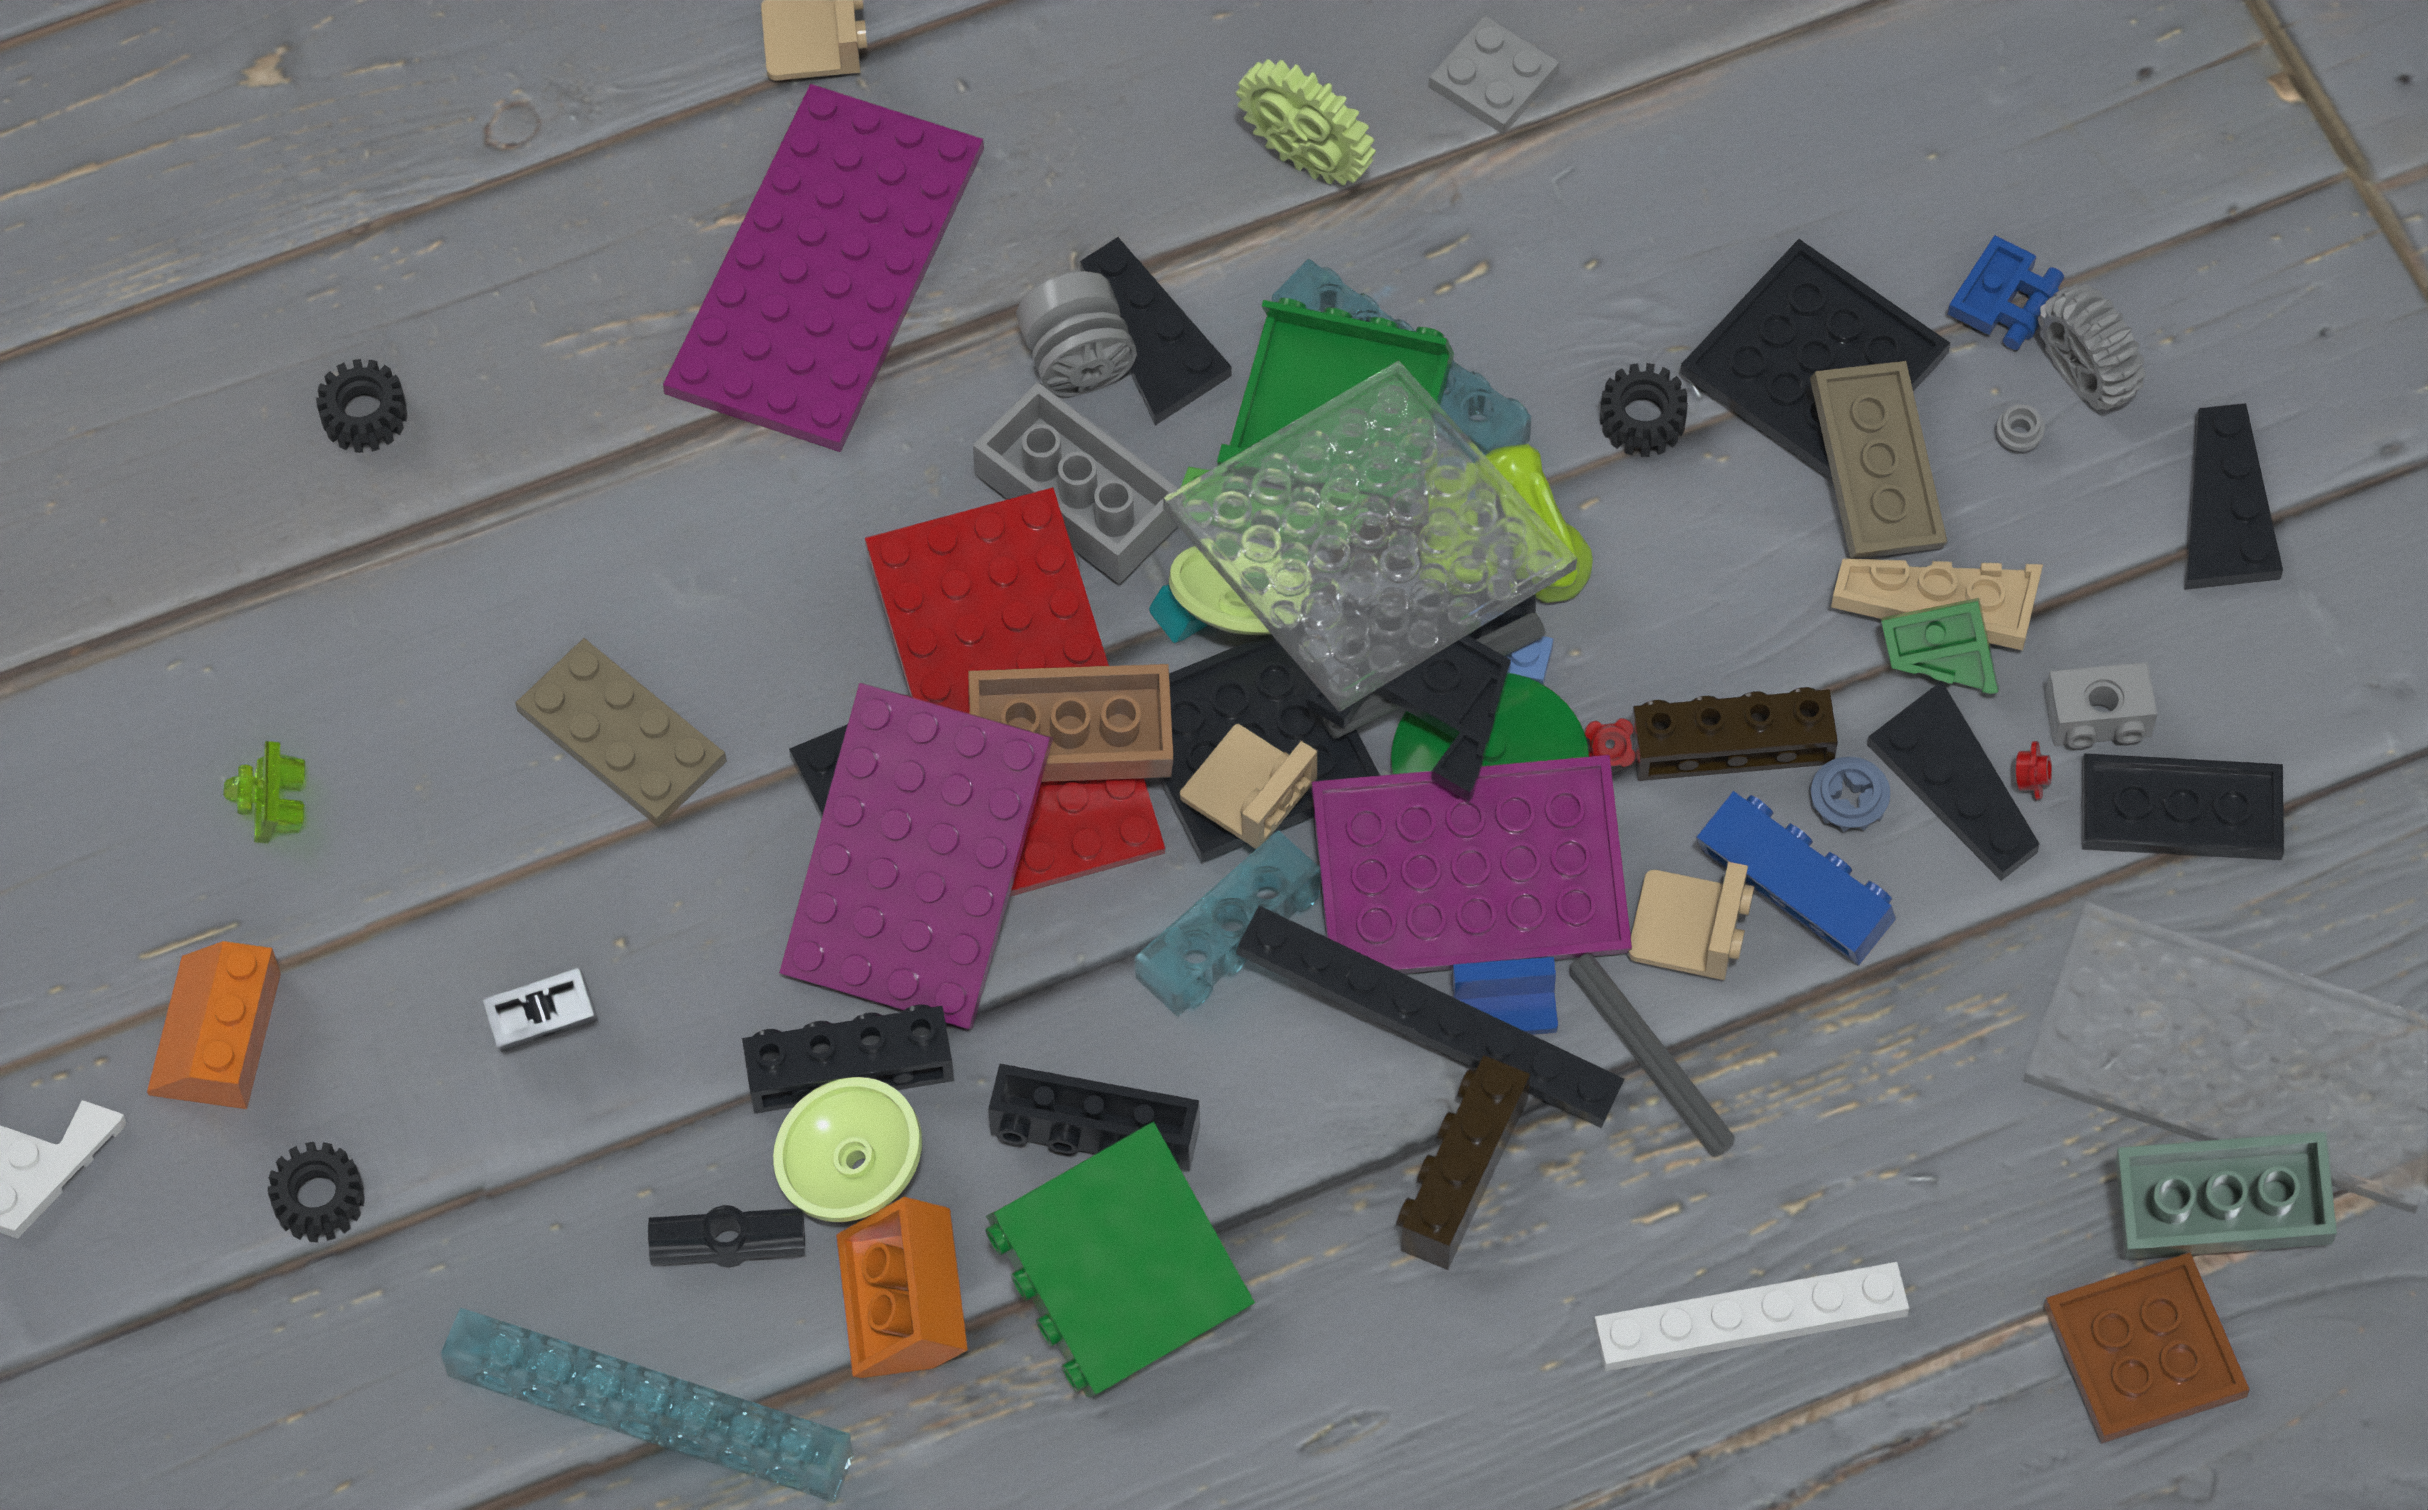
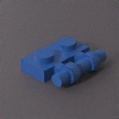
[1948,235,2064,350]

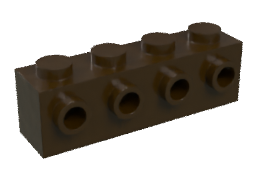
[1631,687,1838,781]
[1396,1055,1530,1270]

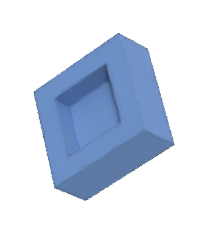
[1505,636,1554,685]

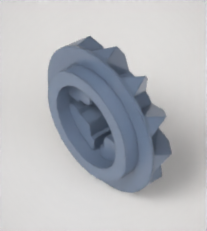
[1811,757,1890,832]

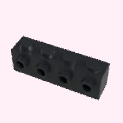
[742,1004,954,1114]
[988,1063,1200,1171]

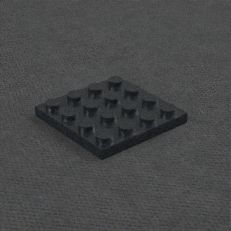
[1680,239,1950,480]
[1159,623,1380,862]

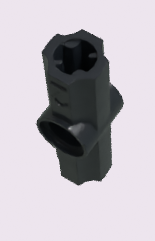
[648,1205,806,1268]

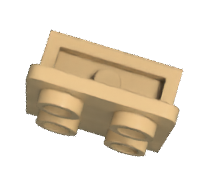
[761,0,867,80]
[1628,862,1755,980]

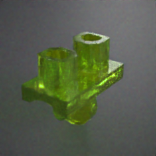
[223,741,305,844]

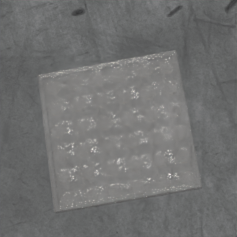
[1163,361,1577,712]

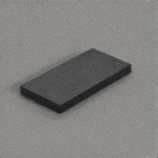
[2082,753,2284,860]

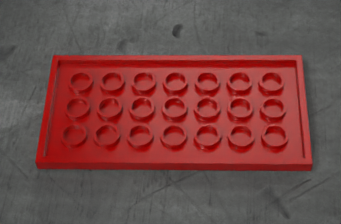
[865,487,1166,897]

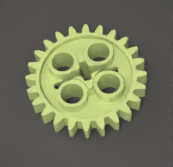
[1236,59,1376,185]

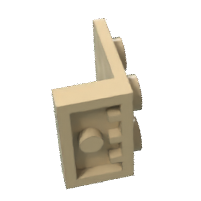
[1180,724,1317,851]

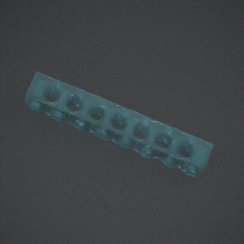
[441,1307,854,1503]

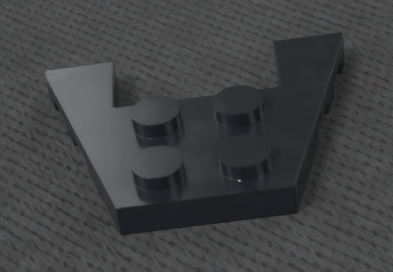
[1306,612,1511,802]

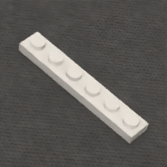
[1594,1262,1909,1371]

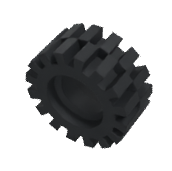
[316,359,407,453]
[1600,363,1688,457]
[267,1142,365,1242]

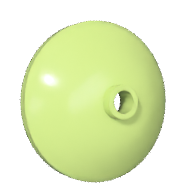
[1169,542,1315,635]
[773,1077,922,1222]

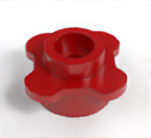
[1584,718,1636,767]
[2016,741,2052,800]

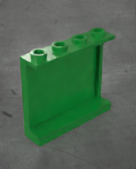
[1217,298,1454,516]
[985,1122,1255,1397]

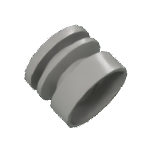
[1016,271,1137,397]

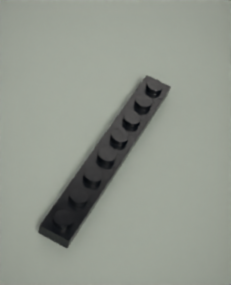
[1236,905,1625,1128]

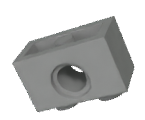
[2045,662,2157,748]

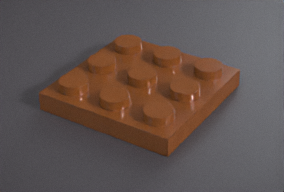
[2044,1252,2250,1443]

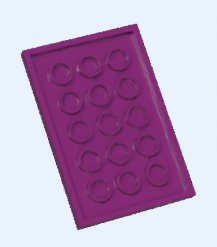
[779,683,1053,1029]
[1311,755,1632,974]

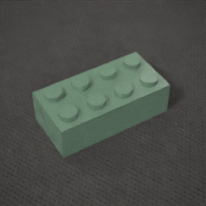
[2115,1132,2337,1260]

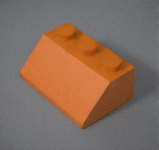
[147,941,281,1109]
[836,1196,968,1378]

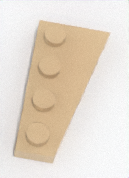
[1831,559,2043,651]

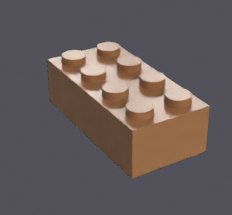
[968,664,1173,782]

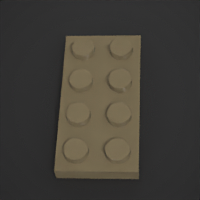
[1810,361,1948,559]
[515,638,727,827]

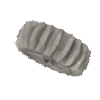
[2038,283,2146,411]

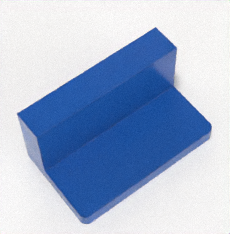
[1452,957,1558,1035]

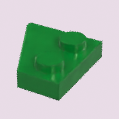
[1881,598,1999,694]

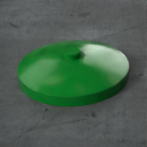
[1391,673,1589,774]

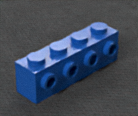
[1697,791,1896,965]

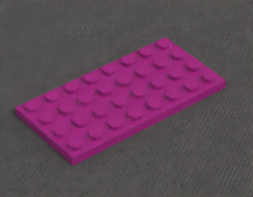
[663,84,984,452]

